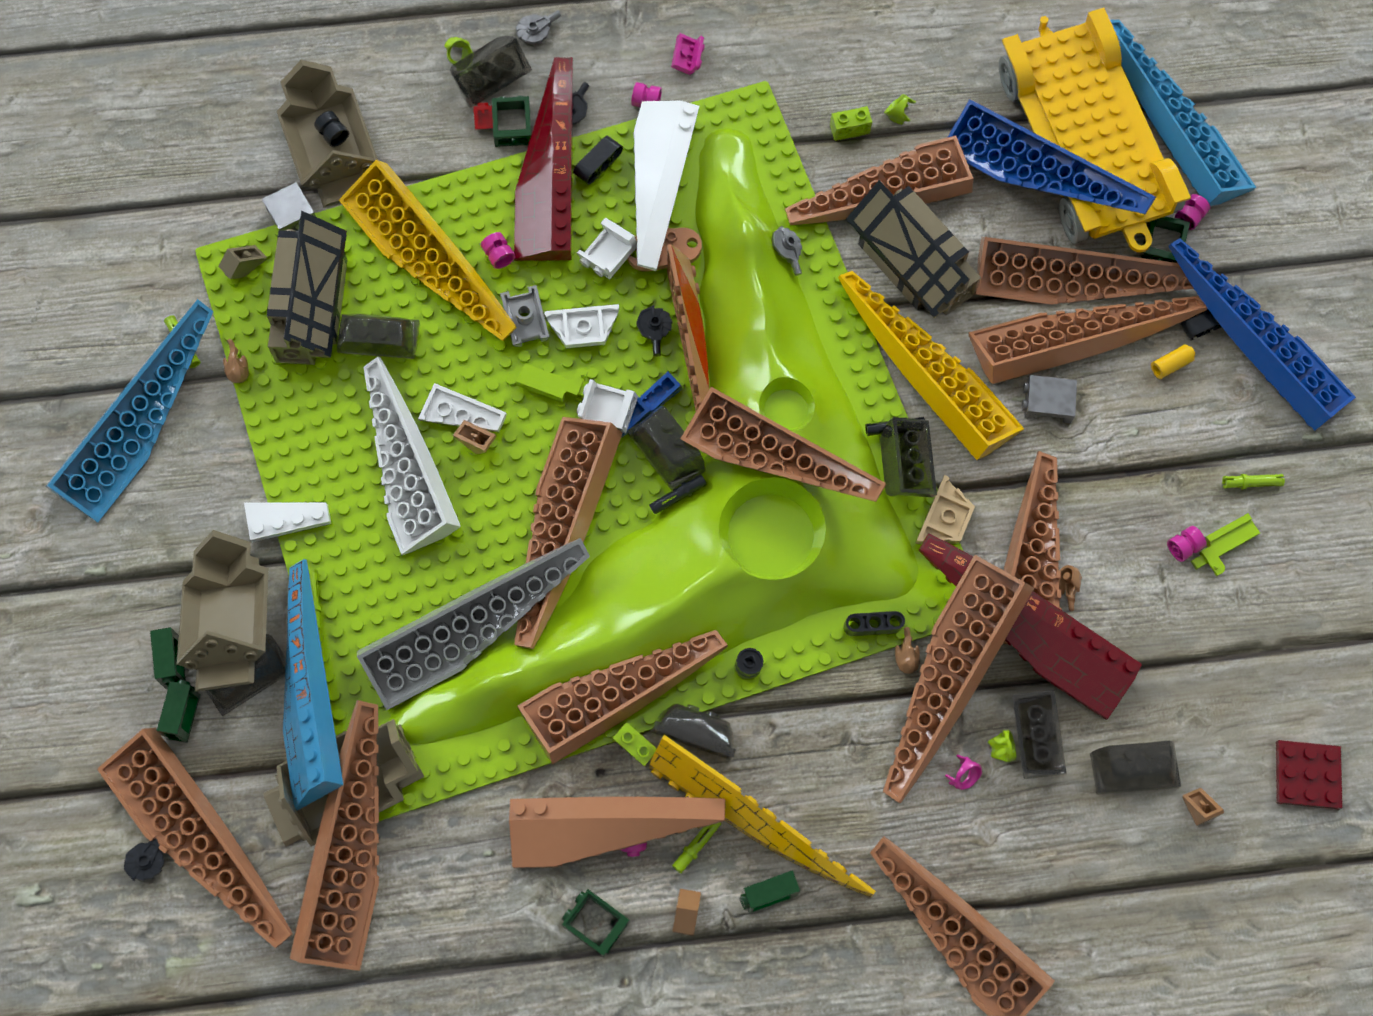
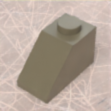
[218,245,267,279]

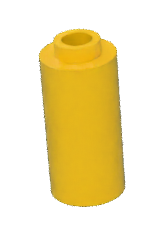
[1151,344,1195,379]

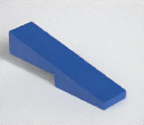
[621,372,683,437]

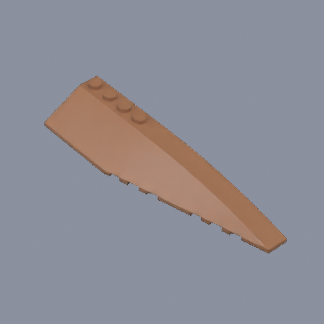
[969,296,1207,384]

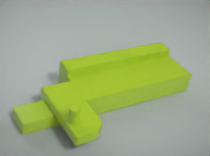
[516,363,588,403]
[1191,513,1260,576]

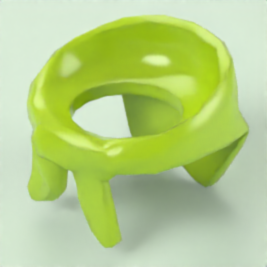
[884,94,916,125]
[988,730,1017,763]

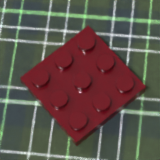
[1276,740,1342,810]

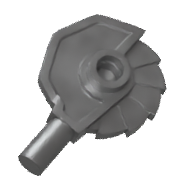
[516,10,561,44]
[772,226,802,276]

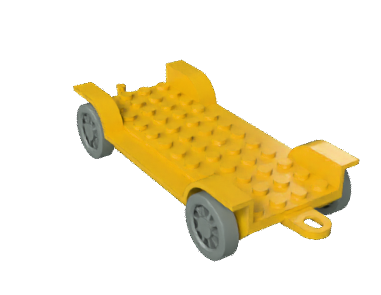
[998,7,1191,252]

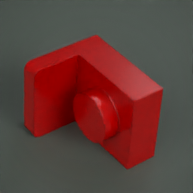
[473,103,493,130]

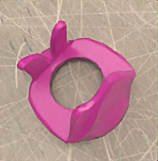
[945,754,982,790]

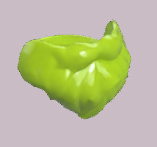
[444,37,473,66]

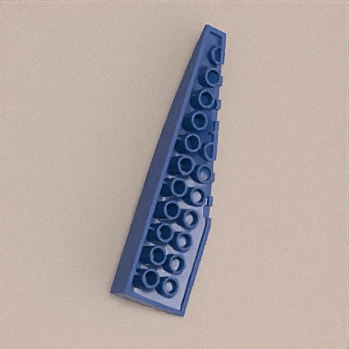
[947,99,1156,215]
[1168,238,1356,431]

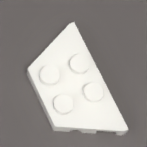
[544,304,619,348]

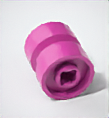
[631,82,662,108]
[1174,194,1210,230]
[481,232,515,269]
[1167,526,1207,562]

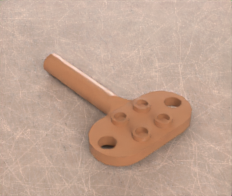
[627,228,702,271]

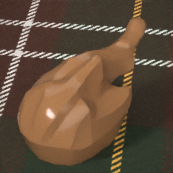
[223,339,249,383]
[1059,565,1082,612]
[895,627,920,674]

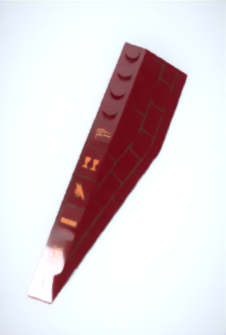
[514,57,573,261]
[918,533,1142,720]

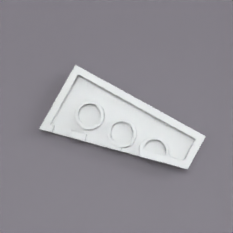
[418,383,507,432]
[244,502,331,542]

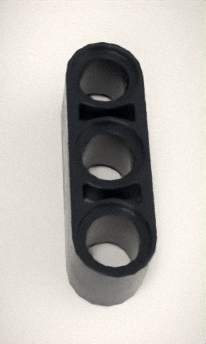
[573,135,623,185]
[1181,309,1222,341]
[843,611,905,636]

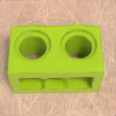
[830,106,872,141]
[612,722,657,766]

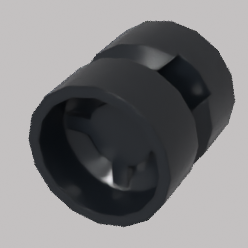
[314,111,349,147]
[735,648,764,680]

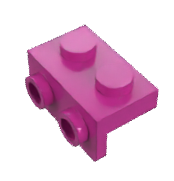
[671,33,705,76]

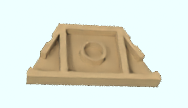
[916,475,975,544]

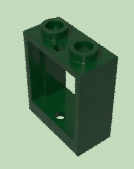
[492,95,532,147]
[1140,216,1190,263]
[150,627,186,690]
[156,680,200,743]
[740,870,800,914]
[561,889,630,958]

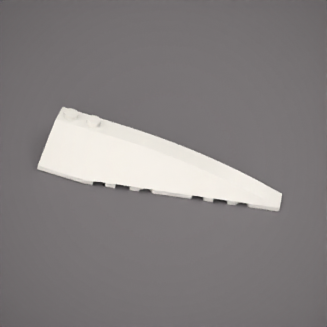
[633,101,699,271]
[363,357,461,555]

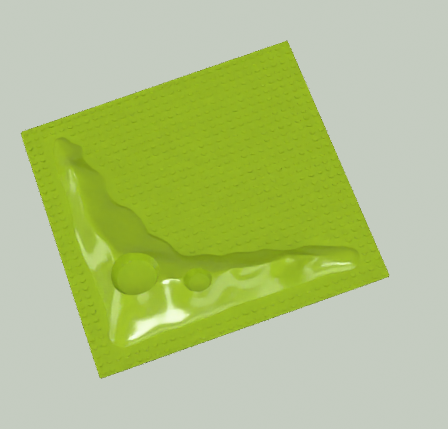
[195,81,963,822]

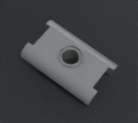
[500,285,549,347]

